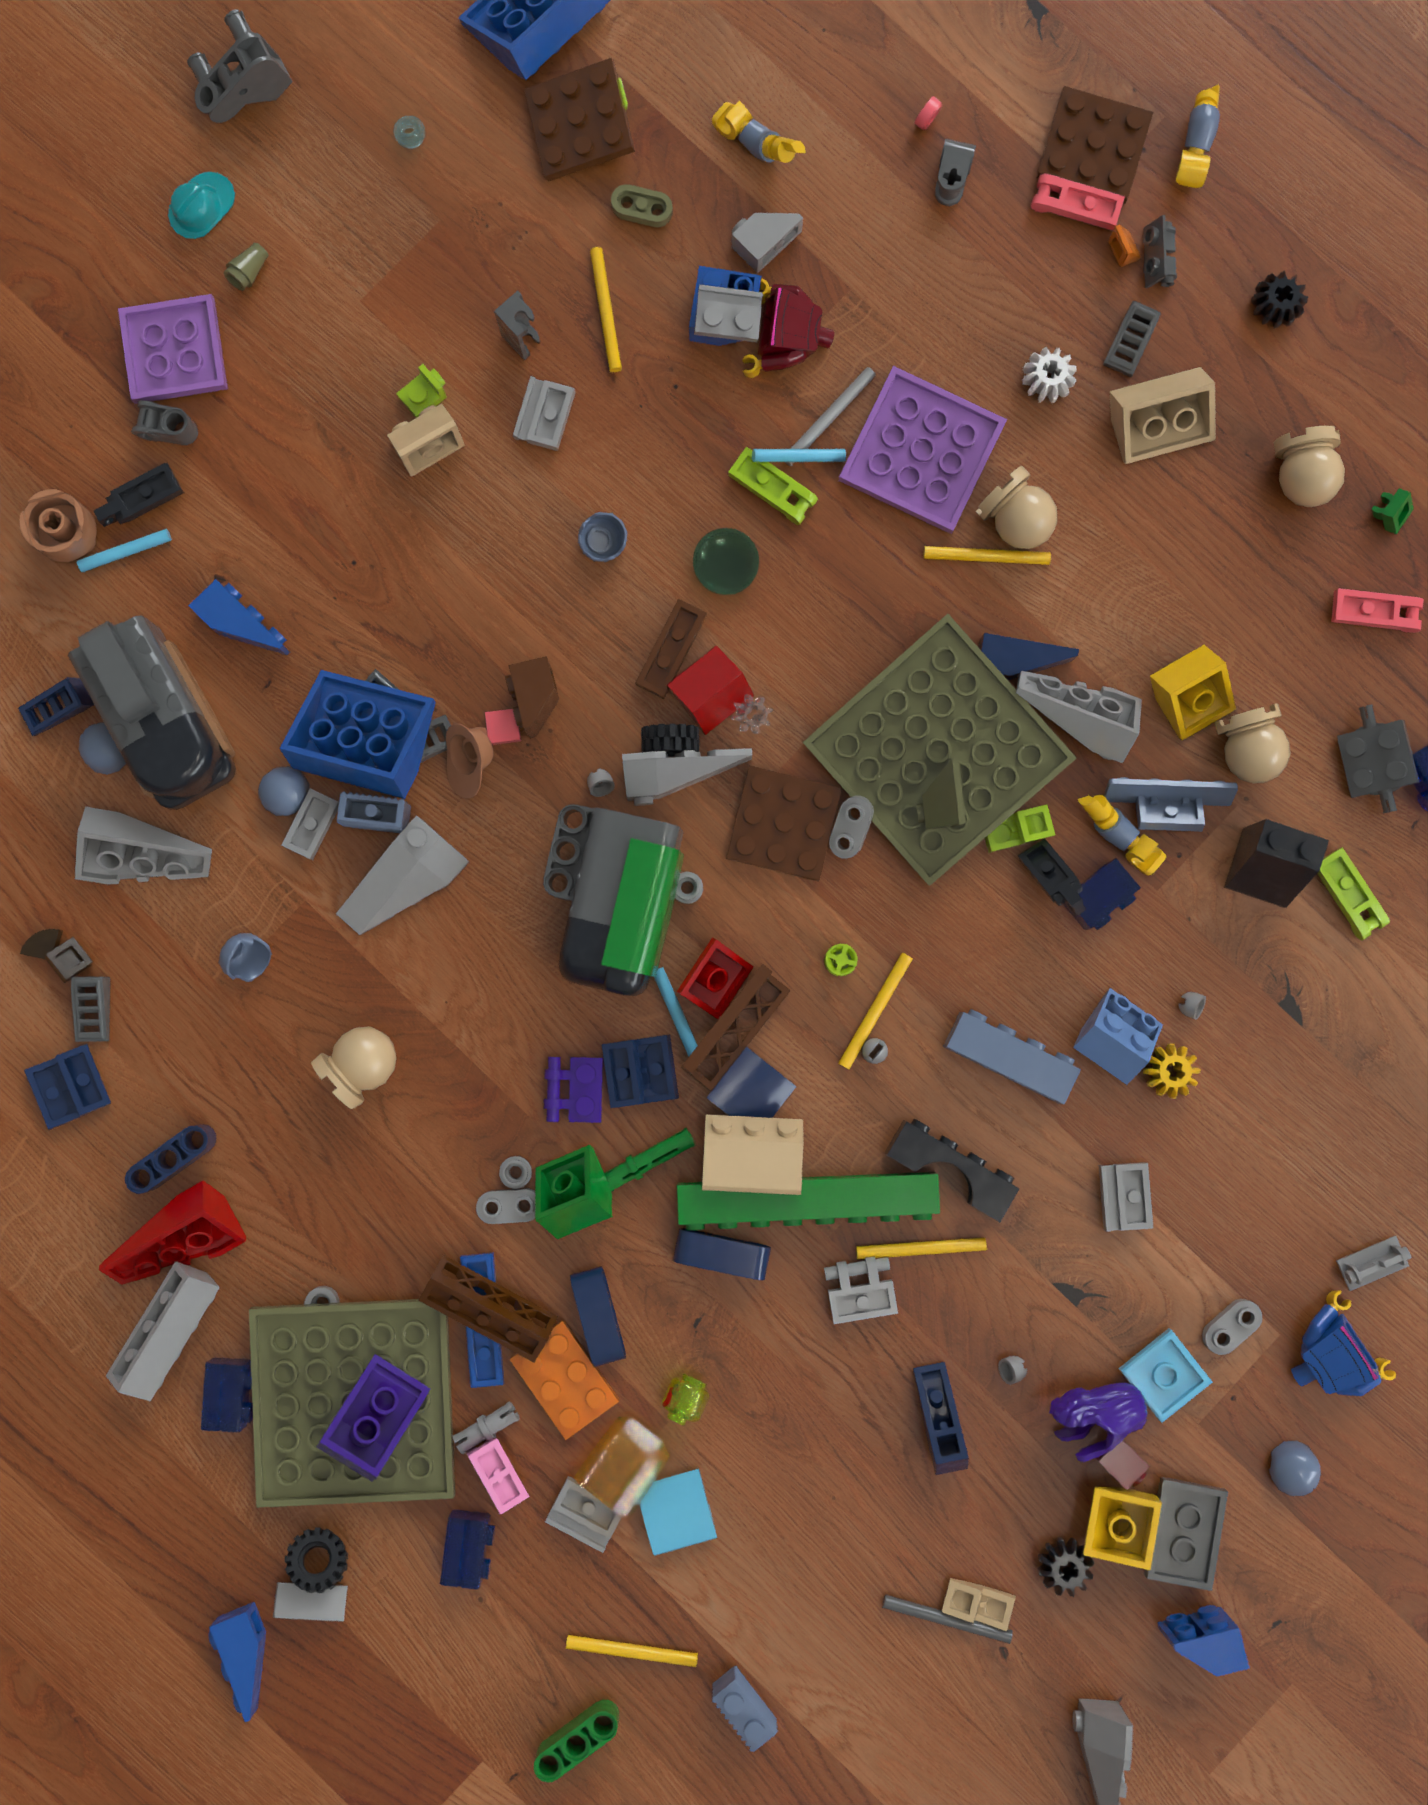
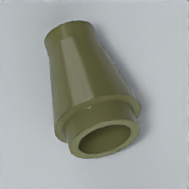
[224,242,269,291]

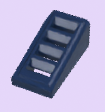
[18,677,94,736]

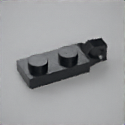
[93,463,184,527]
[1018,838,1087,916]

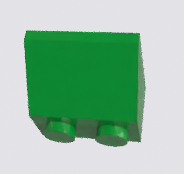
[535,1145,612,1239]

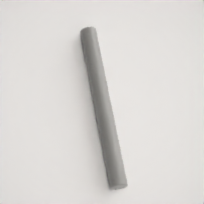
[785,367,876,466]

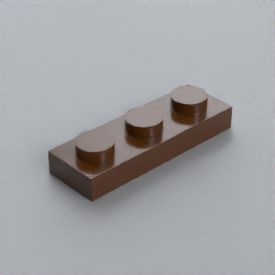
[635,599,707,699]

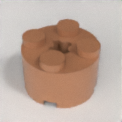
[19,489,97,562]

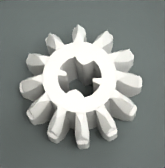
[1022,347,1076,403]

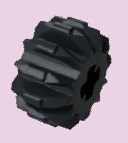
[1251,271,1308,329]
[1037,1537,1094,1597]

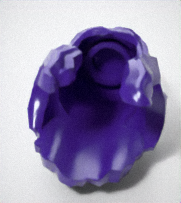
[1049,1382,1147,1462]

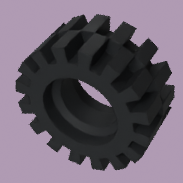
[641,724,699,757]
[285,1528,348,1593]

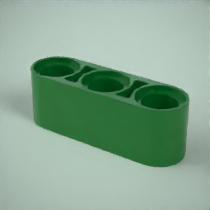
[534,1699,619,1782]

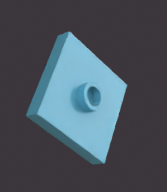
[1118,1328,1212,1423]

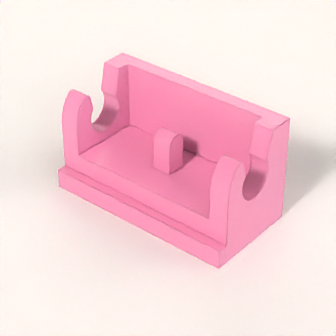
[466,1438,529,1515]

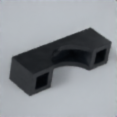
[884,1119,1020,1222]

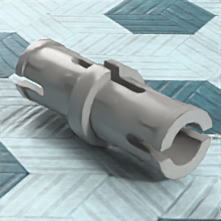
[453,1401,520,1454]

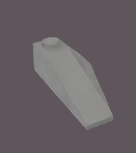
[1016,671,1142,763]
[622,748,752,806]
[75,807,212,884]
[336,815,470,935]
[1072,1698,1133,1805]

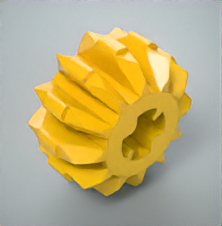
[1143,1044,1201,1099]

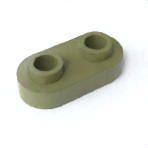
[611,184,673,227]

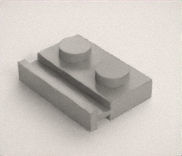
[694,284,763,343]
[513,376,576,451]
[1098,1162,1153,1232]
[545,1476,626,1553]

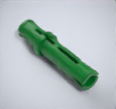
[604,1127,696,1192]

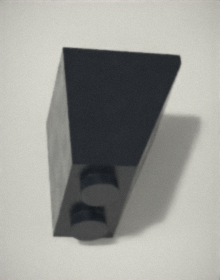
[1224,819,1329,908]

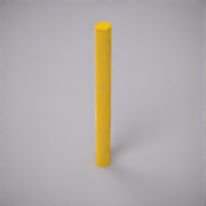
[590,247,622,372]
[923,546,1051,565]
[838,953,913,1070]
[856,1237,987,1259]
[566,1635,698,1667]

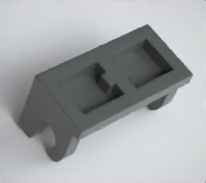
[494,290,540,360]

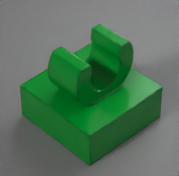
[1372,488,1414,534]

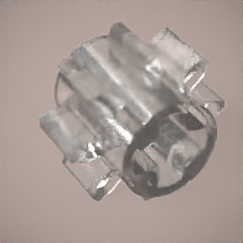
[731,694,773,734]

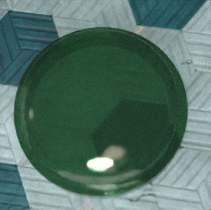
[693,528,759,595]

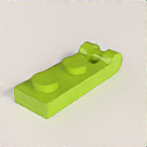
[728,447,818,525]
[1317,847,1390,941]

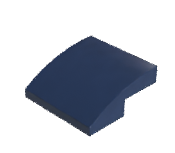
[602,1034,679,1108]
[24,1044,111,1130]
[706,1047,797,1118]

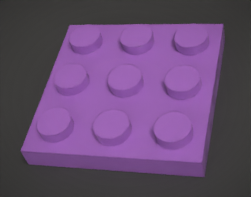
[118,294,228,404]

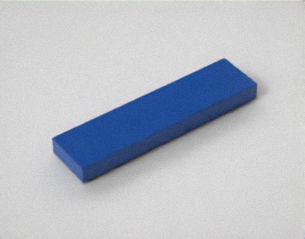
[460,1252,504,1388]

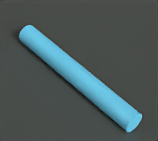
[752,449,846,462]
[77,529,172,572]
[654,967,698,1057]

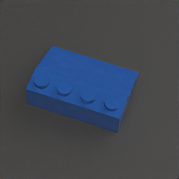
[458,0,610,80]
[279,670,436,799]

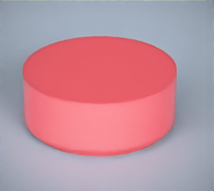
[914,96,942,130]

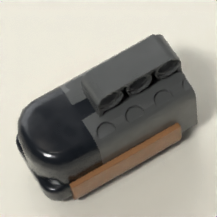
[68,616,236,810]

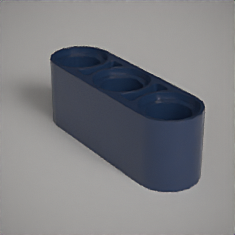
[125,1124,216,1194]
[673,1228,771,1280]
[570,1266,626,1367]

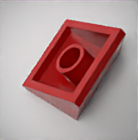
[666,645,754,735]
[677,937,754,1020]

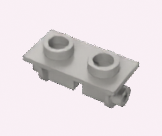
[1336,1236,1411,1291]

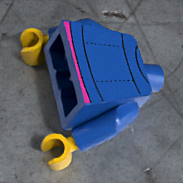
[1291,1290,1396,1397]

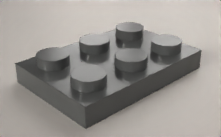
[1144,1476,1228,1591]

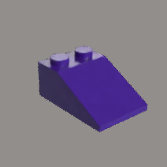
[316,1354,431,1482]

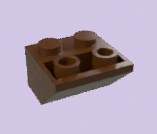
[505,656,559,739]

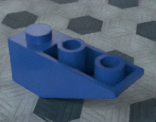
[188,579,290,655]
[209,1602,266,1722]

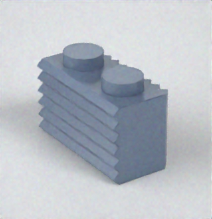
[337,791,411,833]
[712,1666,778,1752]

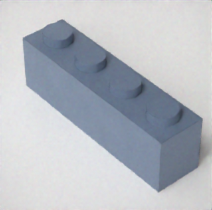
[943,1009,1081,1105]

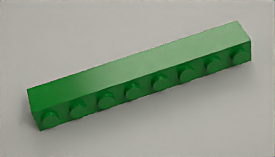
[677,1172,940,1230]

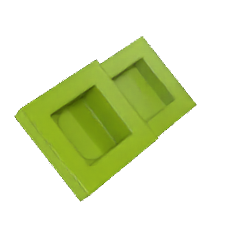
[985,804,1055,853]

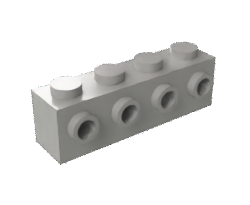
[106,1261,220,1401]

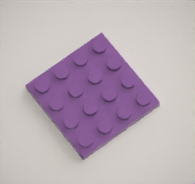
[838,366,1007,534]

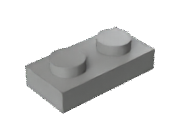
[281,788,339,860]

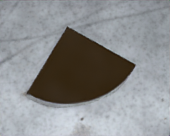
[20,929,63,960]

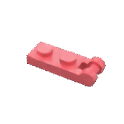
[1031,174,1125,231]
[1331,588,1424,633]

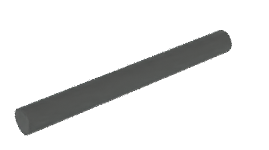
[882,1594,1013,1644]

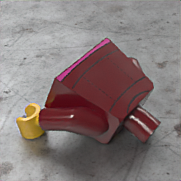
[742,279,834,378]

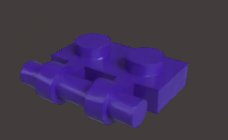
[543,1057,603,1123]

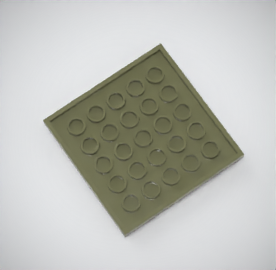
[803,614,1077,886]
[249,1299,455,1508]

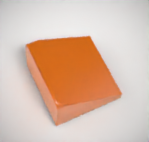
[1108,224,1141,267]

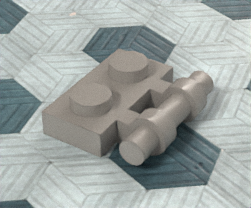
[824,1256,898,1324]

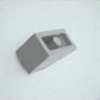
[732,213,803,273]

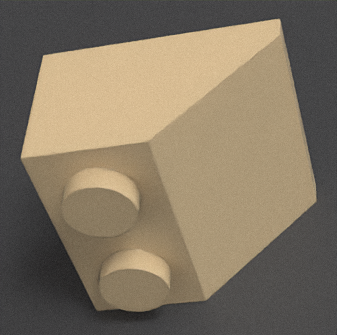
[387,404,465,477]

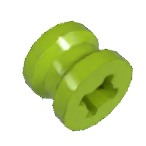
[824,943,858,976]

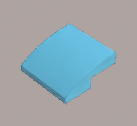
[636,1469,718,1556]

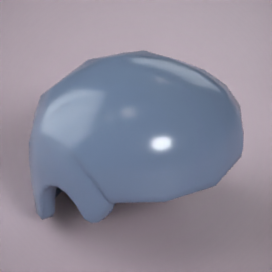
[578,512,627,562]
[79,722,126,775]
[258,766,310,816]
[218,933,272,982]
[1269,1441,1321,1496]

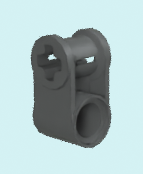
[935,139,976,206]
[131,400,198,445]

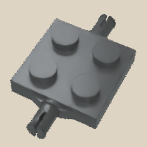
[1337,705,1419,814]

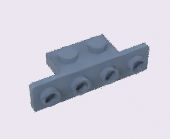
[1104,777,1238,832]

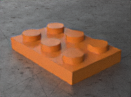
[509,1319,620,1440]

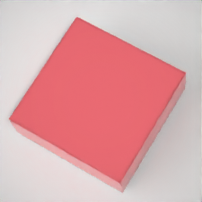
[485,709,521,745]

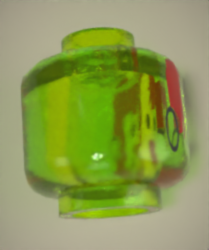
[662,1373,710,1426]

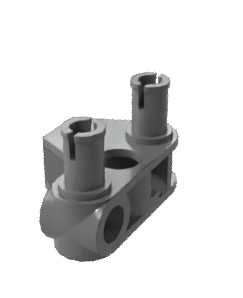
[187,9,293,123]

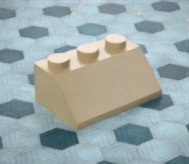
[1110,367,1216,464]
[702,1115,803,1195]

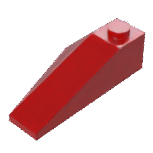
[99,1180,246,1285]

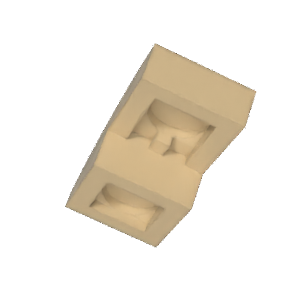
[942,1578,1016,1631]

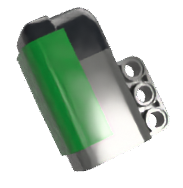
[543,804,684,996]

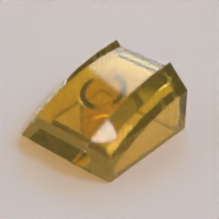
[574,1417,670,1517]

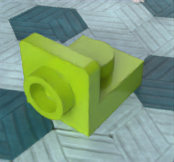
[396,364,447,418]

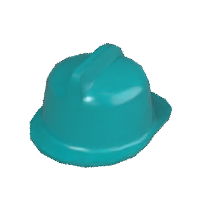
[168,172,235,239]

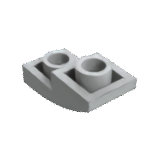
[273,1582,348,1621]

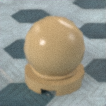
[1274,426,1345,508]
[975,466,1057,549]
[1214,704,1291,784]
[311,1027,397,1109]

